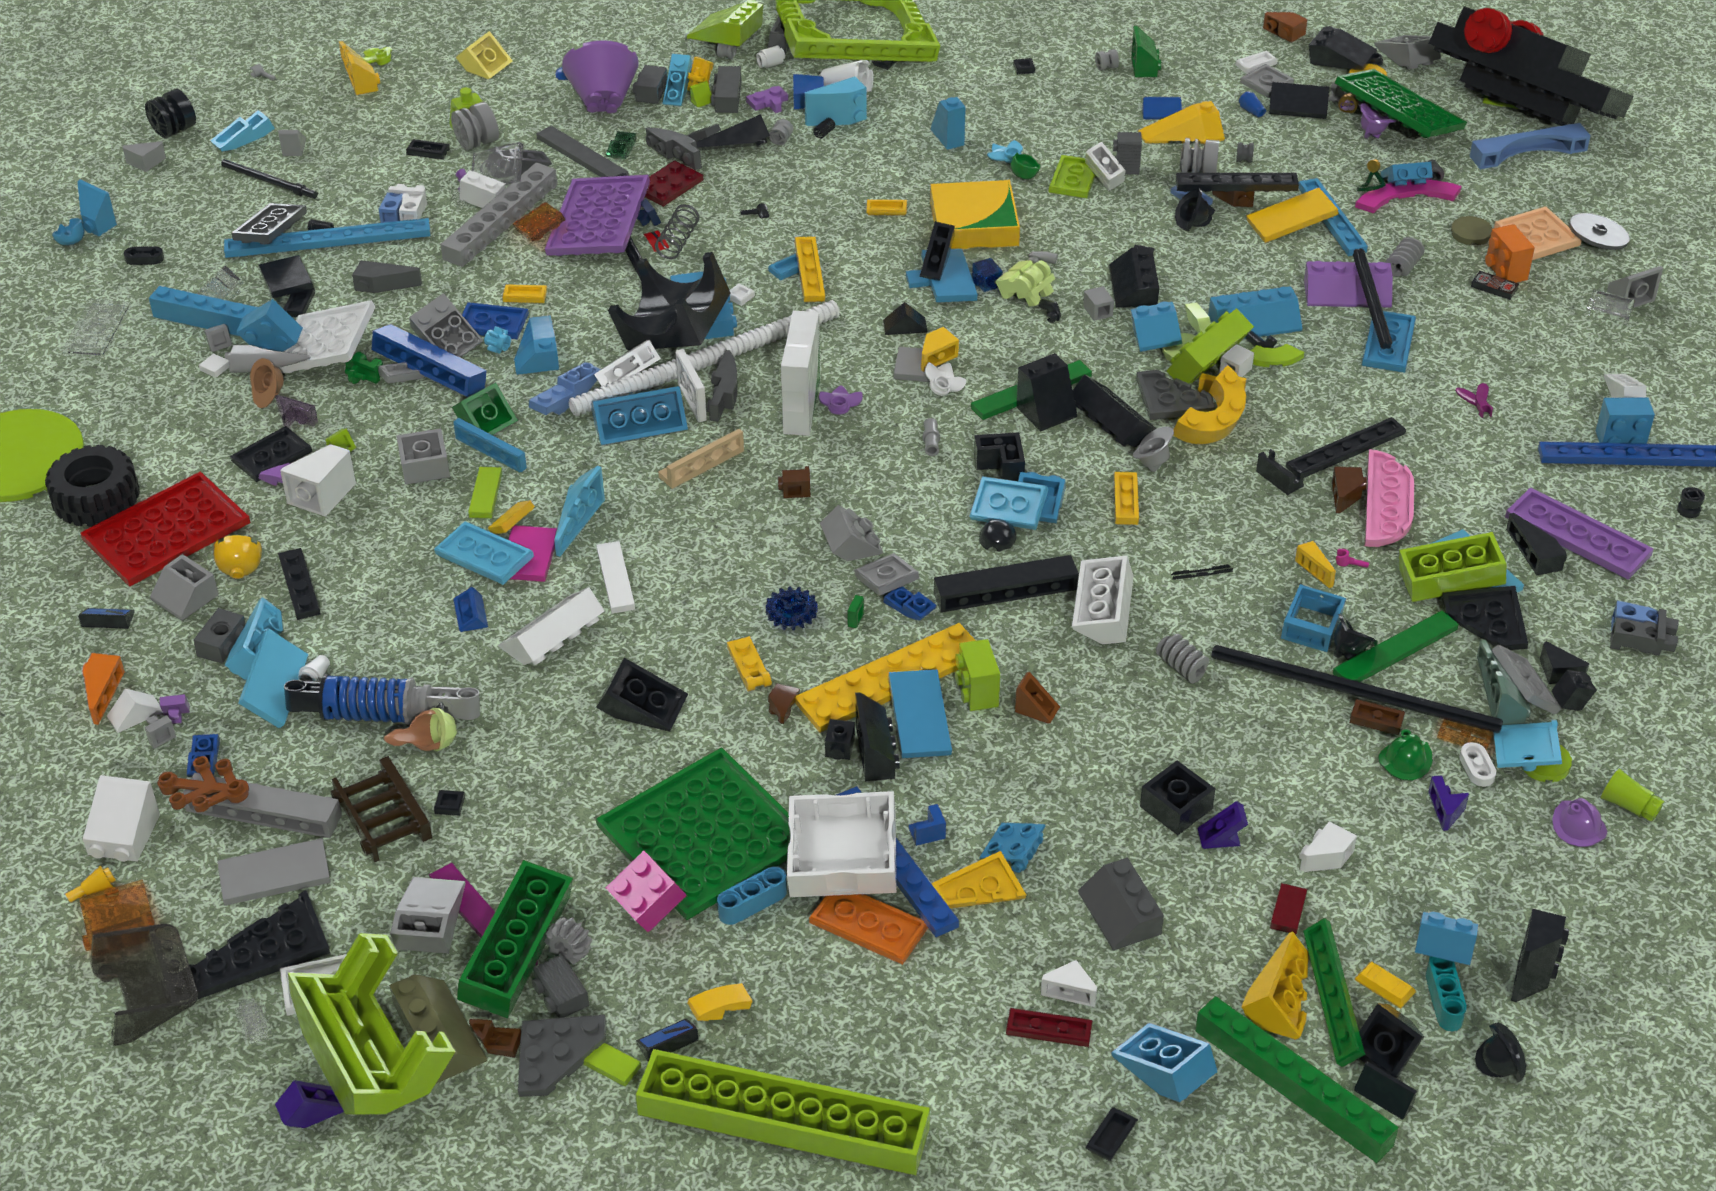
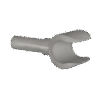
[250,64,276,80]

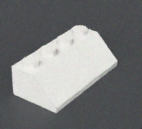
[1072,556,1134,644]
[498,587,604,665]

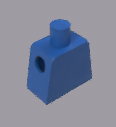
[793,74,824,109]

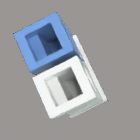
[379,184,427,223]

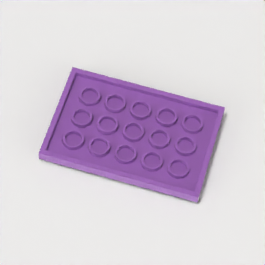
[545,175,650,256]

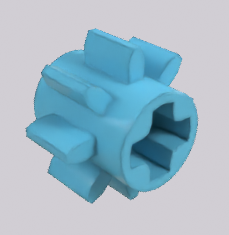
[484,326,511,354]

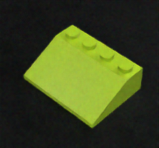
[687,0,763,47]

